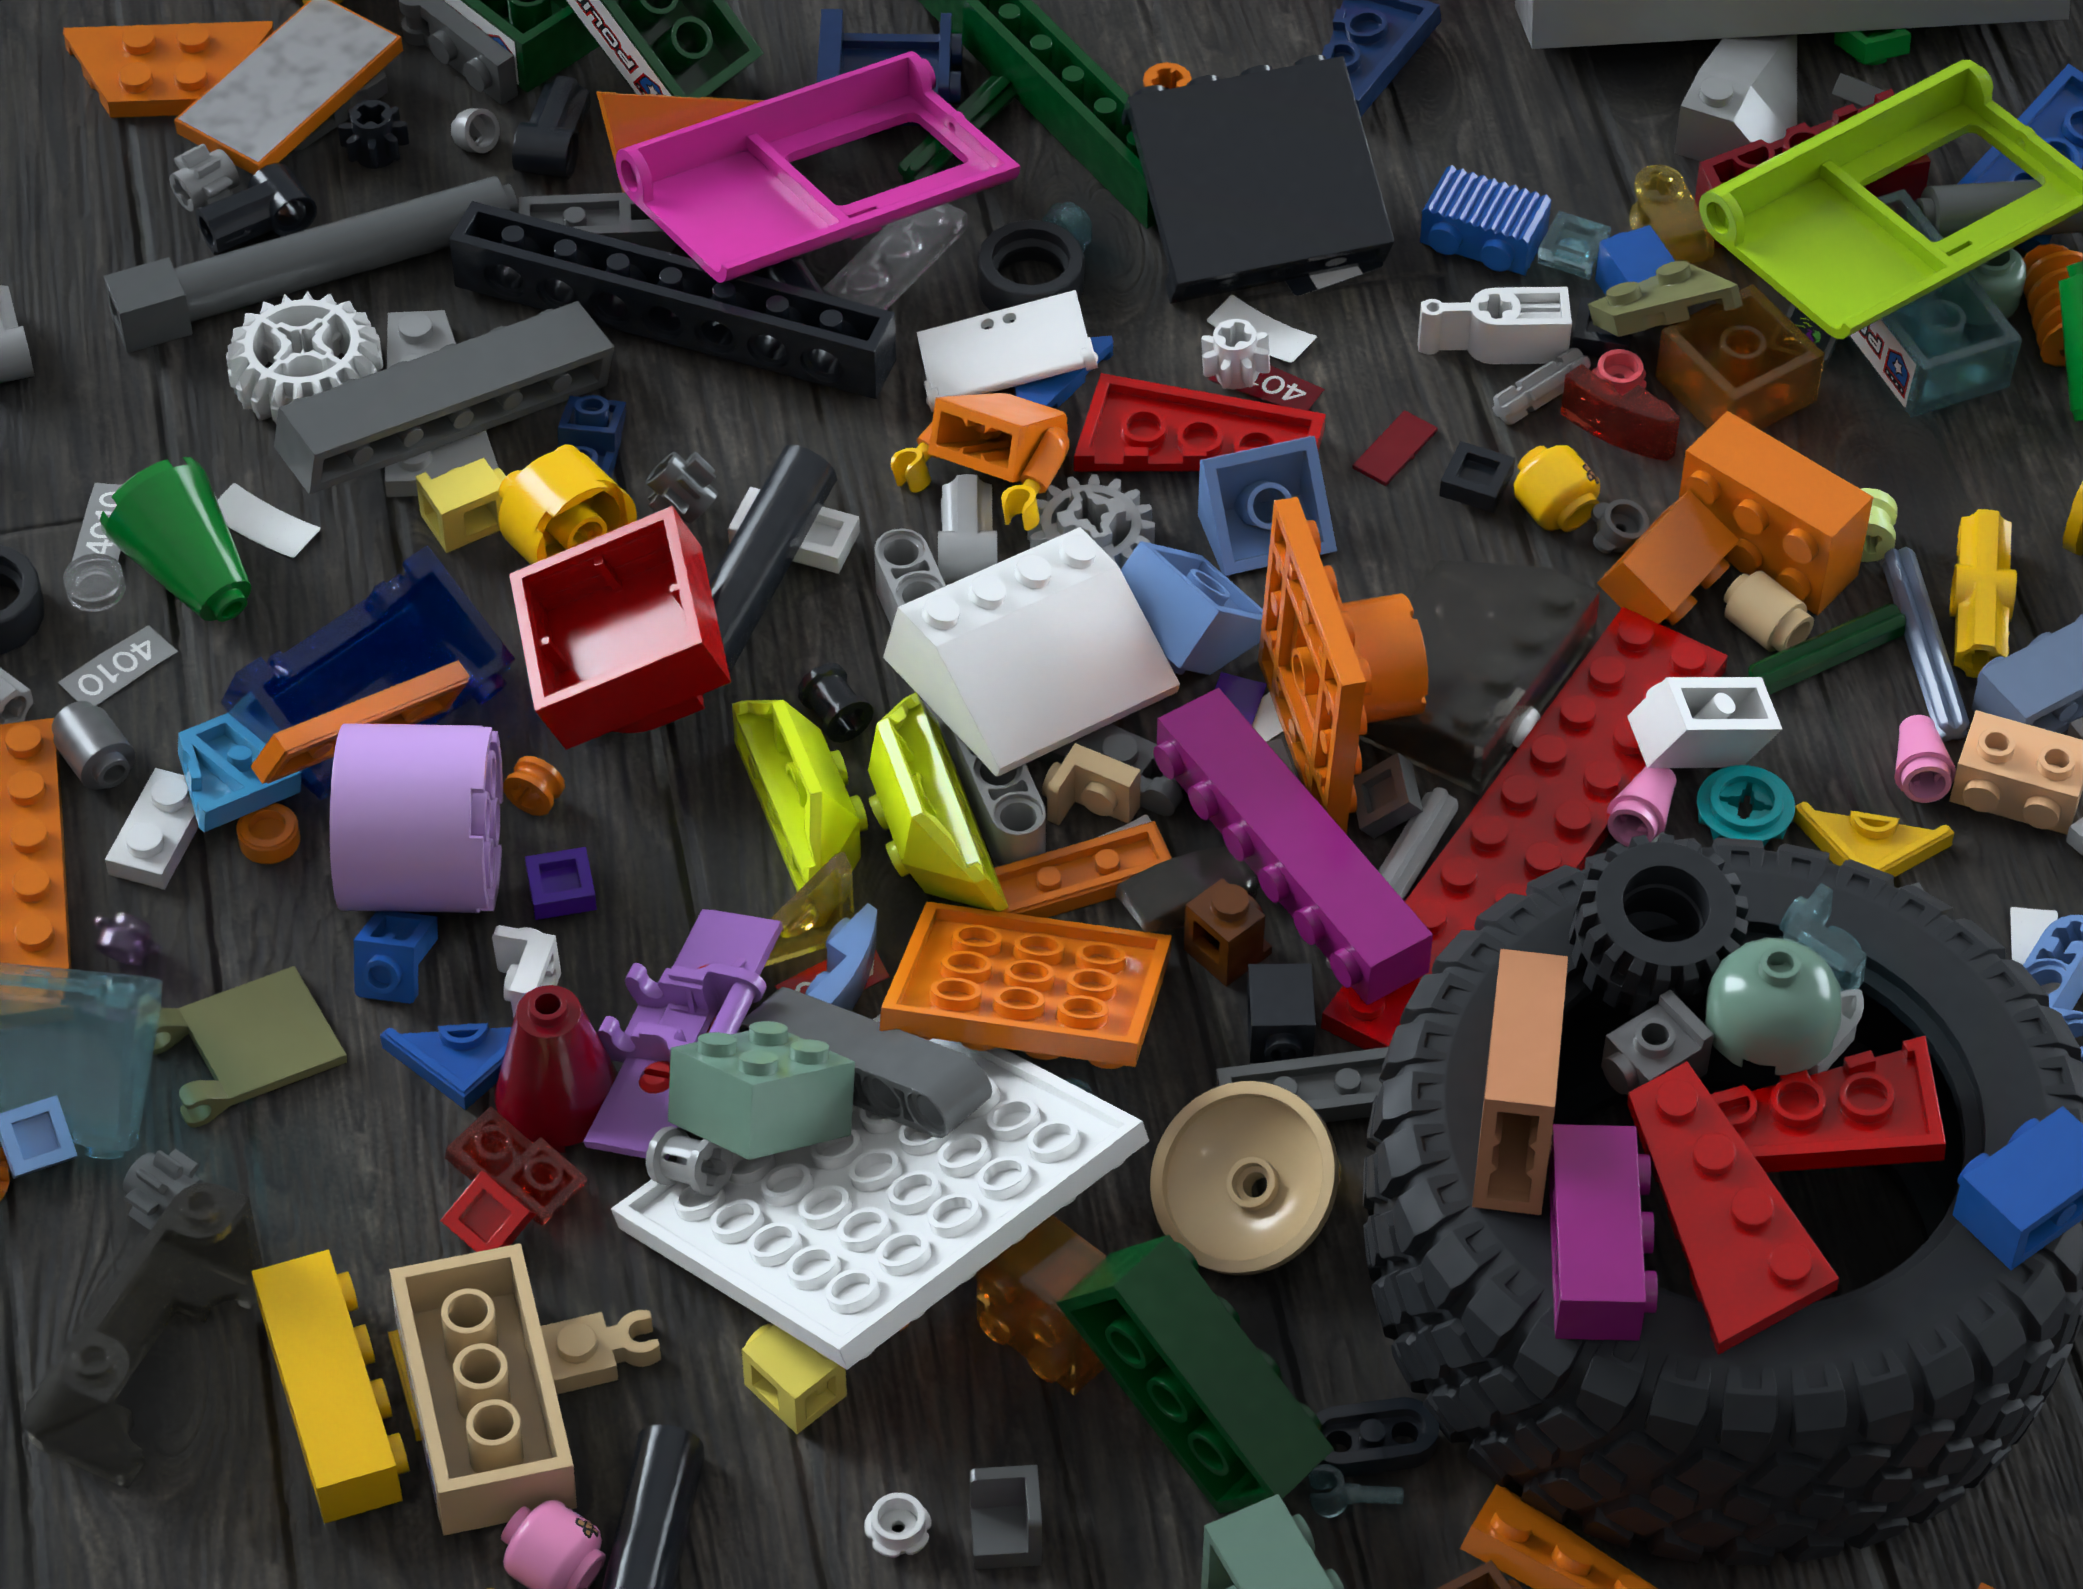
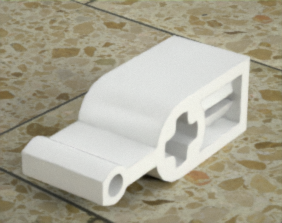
[1418,287,1572,364]

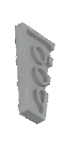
[385,310,499,497]

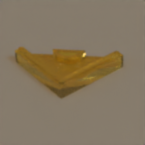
[764,852,854,967]

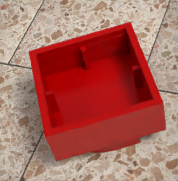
[509,506,731,750]

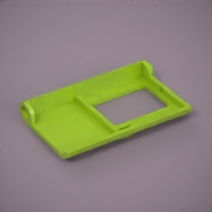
[1699,60,2083,339]

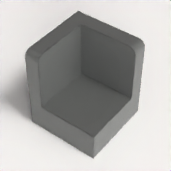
[970,1465,1042,1570]

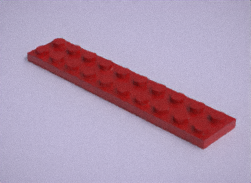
[1321,607,1728,1050]

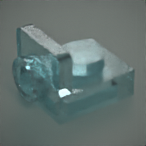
[1779,883,1867,991]

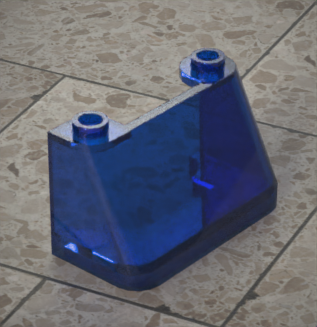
[221,545,515,800]

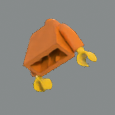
[891,393,1069,531]

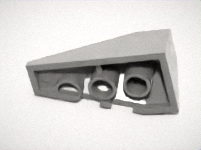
[1674,34,1797,162]

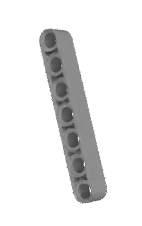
[874,528,1046,866]

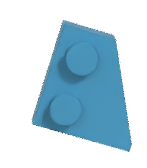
[178,713,302,832]

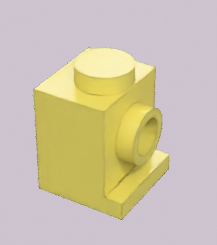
[415,458,506,553]
[742,1324,847,1434]

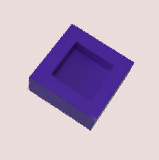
[525,847,597,920]

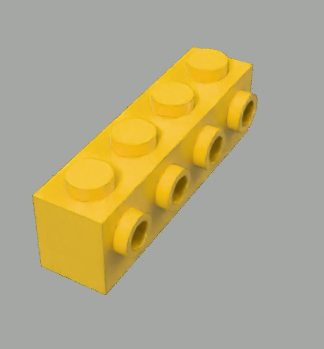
[251,1249,410,1524]

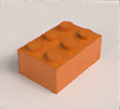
[1678,411,1873,616]

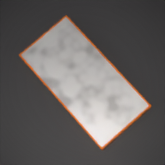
[174,0,403,175]

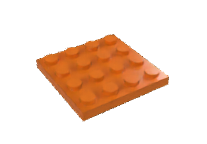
[879,901,1172,1069]

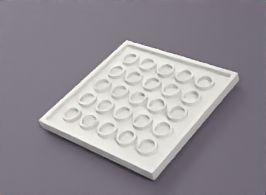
[611,1014,1149,1370]

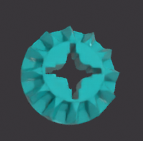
[1696,765,1795,846]

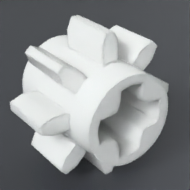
[1201,319,1270,390]

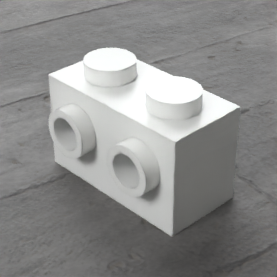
[1627,677,1782,768]

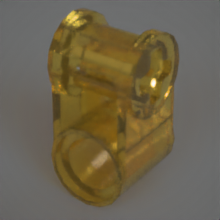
[1629,164,1714,264]

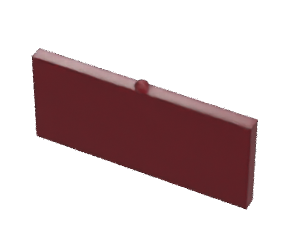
[1352,410,1438,486]

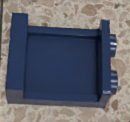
[817,9,963,126]

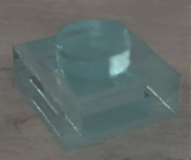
[1537,211,1611,280]

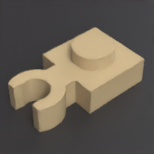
[541,1310,661,1394]

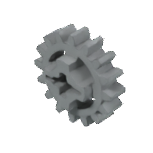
[1027,474,1155,570]

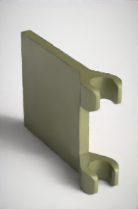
[139,966,347,1128]

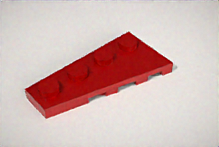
[1074,373,1326,471]
[1711,1035,1946,1172]
[1628,1061,1839,1355]

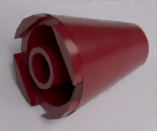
[495,985,618,1154]

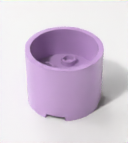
[330,723,503,913]

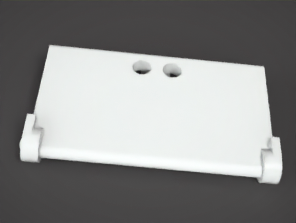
[917,290,1098,412]

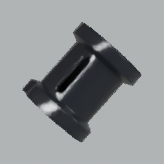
[798,662,874,743]

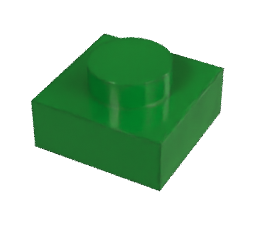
[1834,28,1911,65]

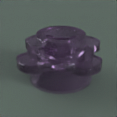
[93,913,161,966]

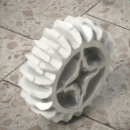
[226,291,383,425]

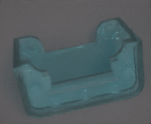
[0,962,163,1159]

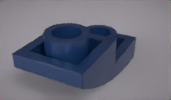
[558,395,626,479]

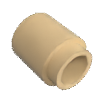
[1724,571,1814,652]

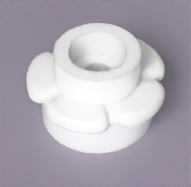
[864,1493,931,1558]

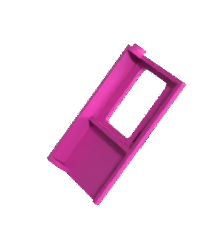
[616,51,1020,283]

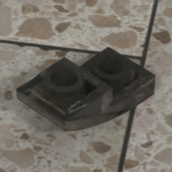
[1115,846,1260,932]

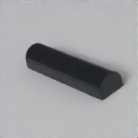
[709,445,837,672]
[602,1425,705,1589]

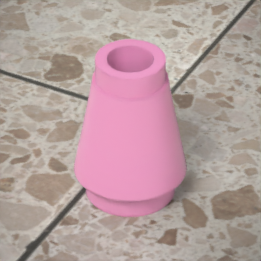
[1895,715,1956,803]
[1607,766,1677,847]

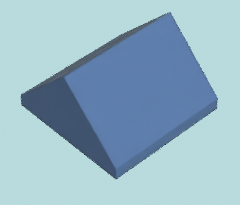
[1198,436,1337,576]

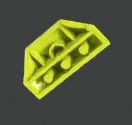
[868,692,1009,912]
[732,700,868,924]

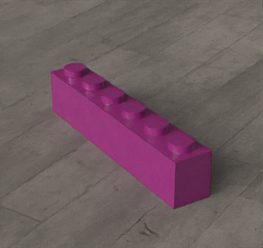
[1153,687,1433,1005]

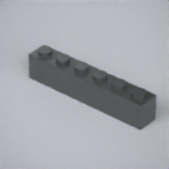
[274,301,614,495]

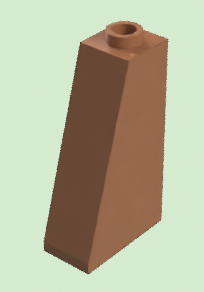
[1472,949,1568,1215]

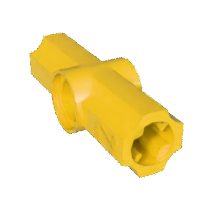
[1949,509,2017,678]

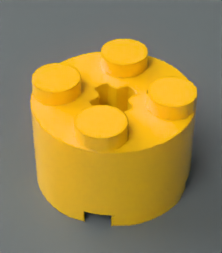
[499,444,637,565]

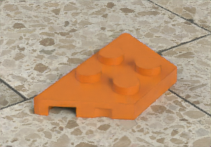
[63,21,274,118]

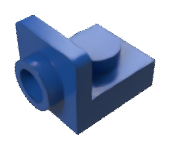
[354,911,438,1004]

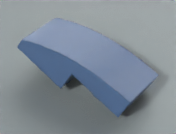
[805,903,877,1011]

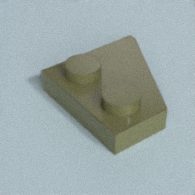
[1588,261,1743,337]

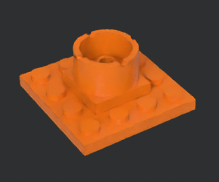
[1258,497,1429,835]

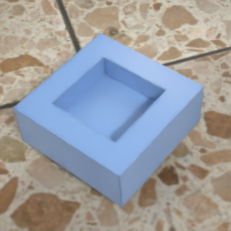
[0,1095,78,1179]

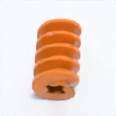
[2023,243,2083,367]

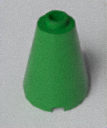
[100,457,251,622]

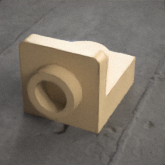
[1042,743,1141,825]

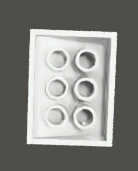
[883,527,1180,777]

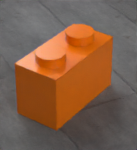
[1597,490,1739,626]

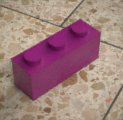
[1548,1124,1658,1341]

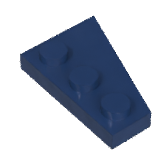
[1322,0,1441,118]

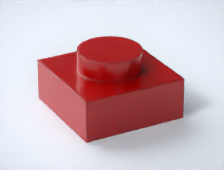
[440,1171,536,1252]

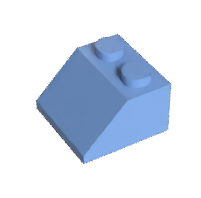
[1121,541,1263,675]

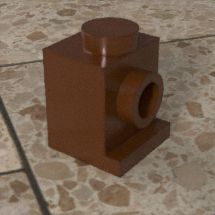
[1184,878,1272,987]

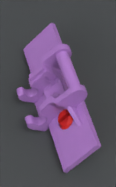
[583,909,783,1160]

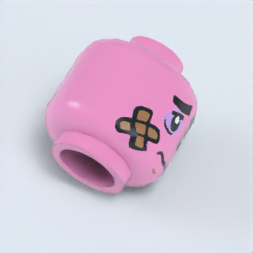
[501,1500,606,1589]

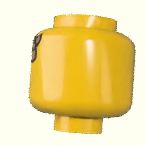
[1514,445,1600,532]

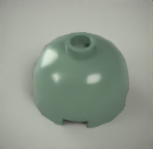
[1705,937,1841,1075]

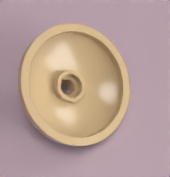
[1150,1081,1339,1276]

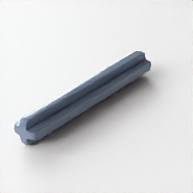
[1882,547,1970,742]

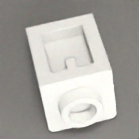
[492,925,561,1017]

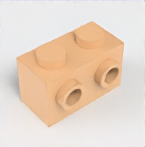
[1949,710,2083,835]

